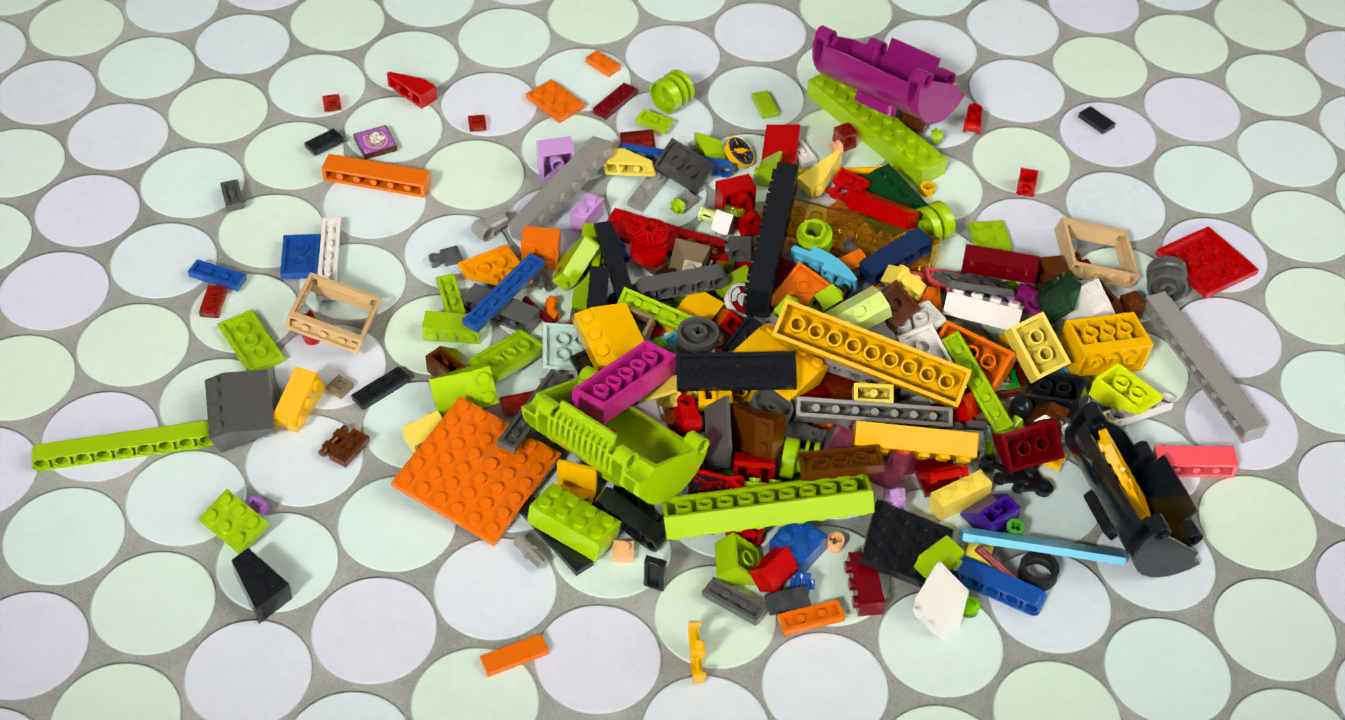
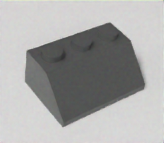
[700,396,732,469]

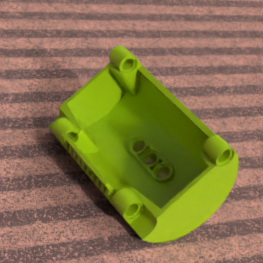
[521,366,709,505]

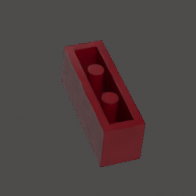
[844,551,885,617]

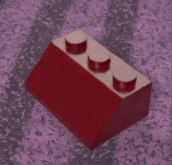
[992,419,1065,473]

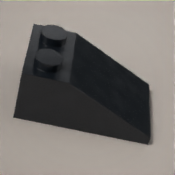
[1022,372,1089,419]

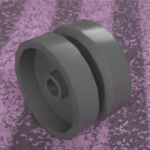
[1146,256,1189,301]
[676,316,719,353]
[748,390,794,429]

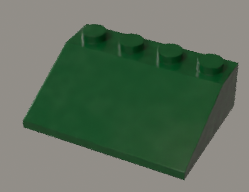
[844,164,928,239]

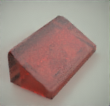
[619,129,656,148]

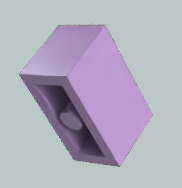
[570,192,604,234]

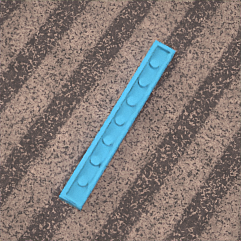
[958,526,1126,565]

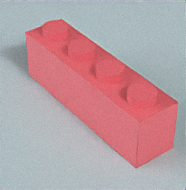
[1152,445,1239,478]

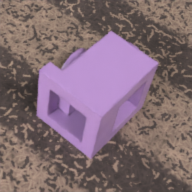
[882,487,906,510]

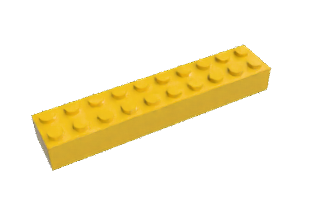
[771,299,972,409]

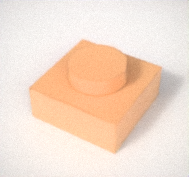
[612,540,634,563]

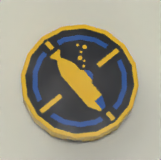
[724,136,754,169]

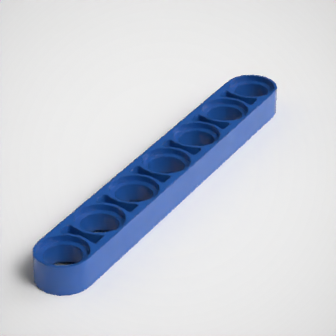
[618,143,734,178]

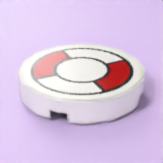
[724,283,747,320]

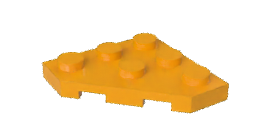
[458,244,532,286]

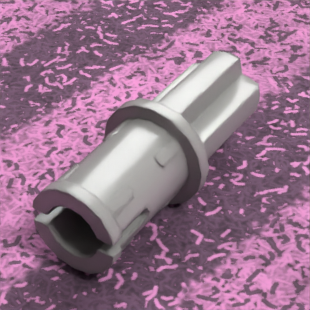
[514,535,547,569]

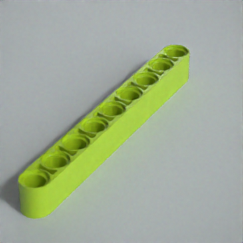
[31,420,213,471]

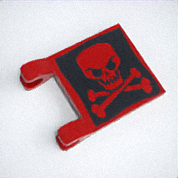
[688,469,744,495]

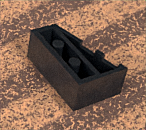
[231,548,293,624]

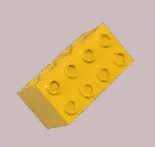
[1058,312,1154,378]

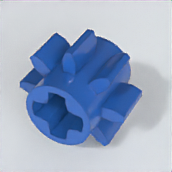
[789,572,815,594]

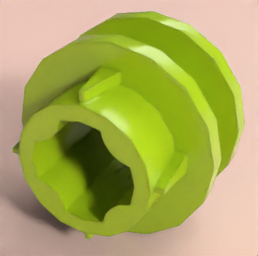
[796,219,833,253]

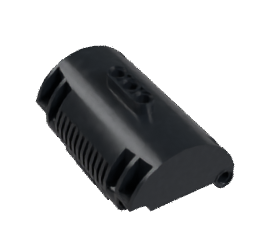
[1064,402,1203,578]

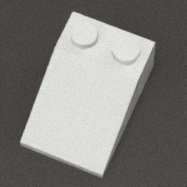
[1051,278,1115,333]
[884,300,946,339]
[913,562,969,640]

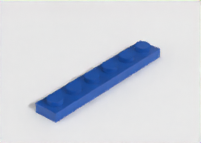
[462,253,545,333]

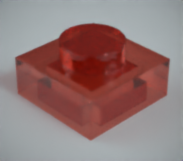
[322,94,342,112]
[468,114,487,132]

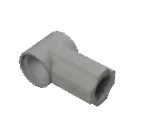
[471,211,509,242]

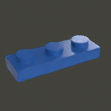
[188,259,247,292]

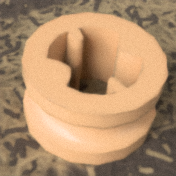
[829,140,843,155]
[826,532,845,553]

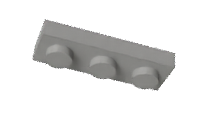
[627,171,667,212]

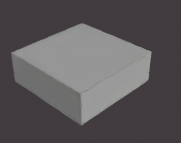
[674,190,699,211]

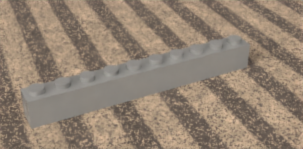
[1144,291,1267,443]

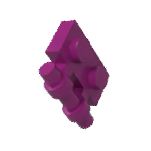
[1014,283,1053,319]

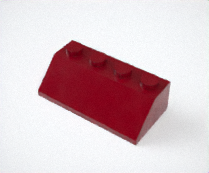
[961,244,1040,285]

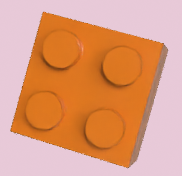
[521,226,561,270]

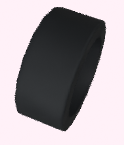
[1017,551,1060,591]

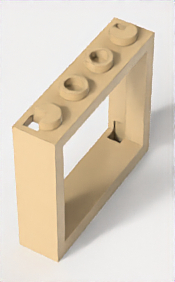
[1054,217,1140,289]
[285,272,382,354]

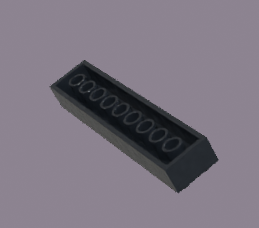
[743,162,799,318]

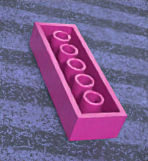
[571,340,677,425]

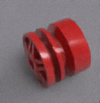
[630,218,669,266]

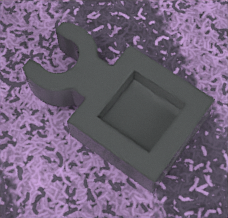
[428,245,463,268]
[532,267,552,292]
[953,420,987,439]

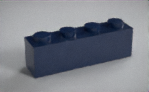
[859,227,932,287]

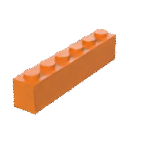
[322,154,431,198]

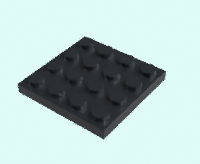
[859,500,954,588]

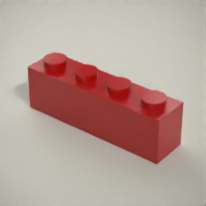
[847,189,920,230]

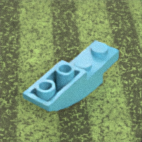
[790,245,857,292]

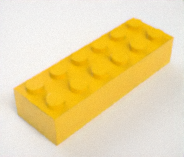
[851,421,979,464]

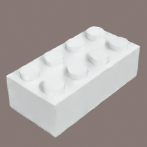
[942,289,1024,330]

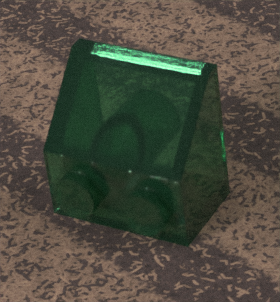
[1036,271,1082,324]

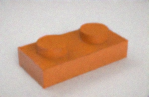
[585,50,621,77]

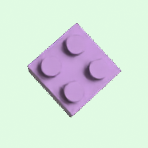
[536,136,575,181]

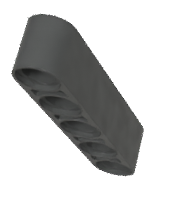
[635,264,729,301]

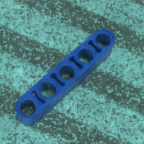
[950,556,1047,616]

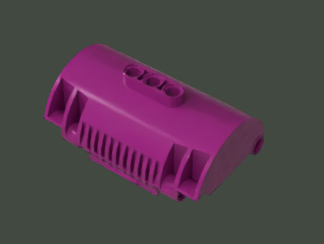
[812,25,965,124]

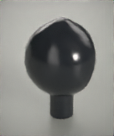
[1010,393,1034,419]

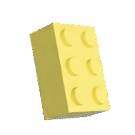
[1003,312,1071,384]

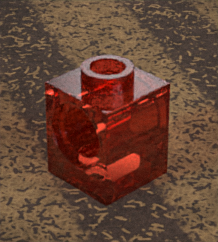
[832,122,858,152]

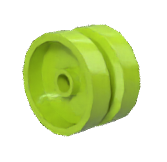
[916,201,956,245]

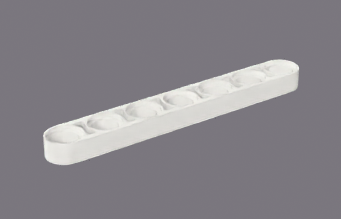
[1059,392,1175,442]

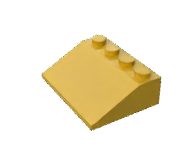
[573,302,644,371]
[733,323,829,402]

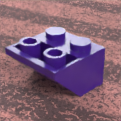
[960,494,1021,532]

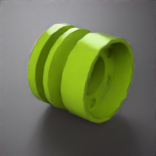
[649,69,695,114]
[779,437,821,480]

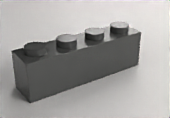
[463,283,540,334]

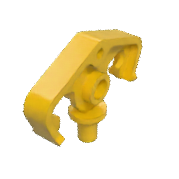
[688,620,706,684]

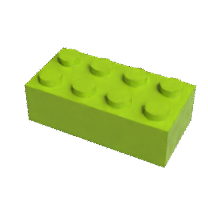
[527,483,622,562]

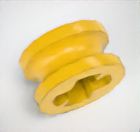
[919,181,936,197]

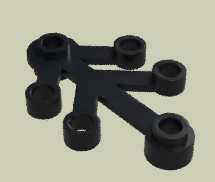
[979,454,1054,497]

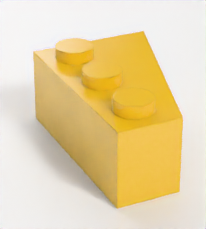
[274,366,326,433]

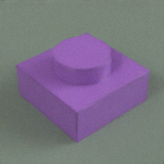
[246,495,271,518]

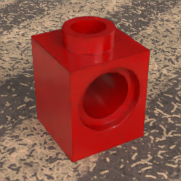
[1016,168,1038,197]

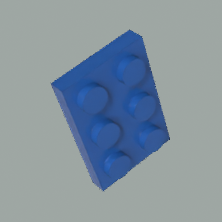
[280,234,321,279]

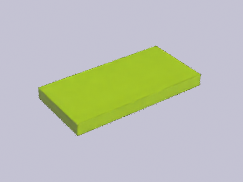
[217,309,285,371]
[469,329,542,383]

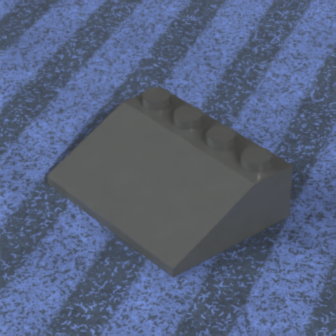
[205,369,276,453]

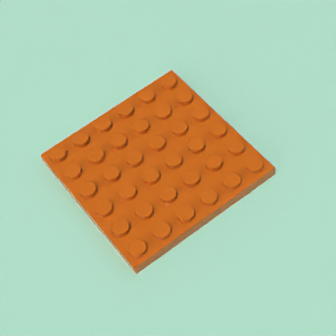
[391,396,561,546]

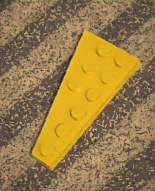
[1098,428,1151,520]

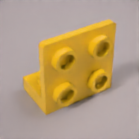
[557,459,597,504]

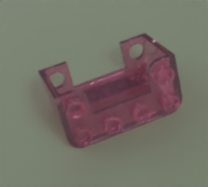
[827,424,919,490]

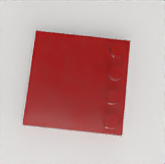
[1155,226,1259,299]

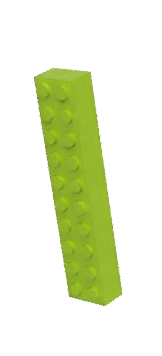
[807,74,947,188]
[662,474,875,540]

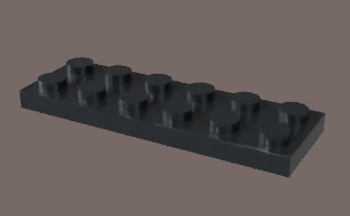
[677,351,797,392]

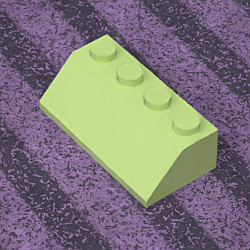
[824,286,892,330]

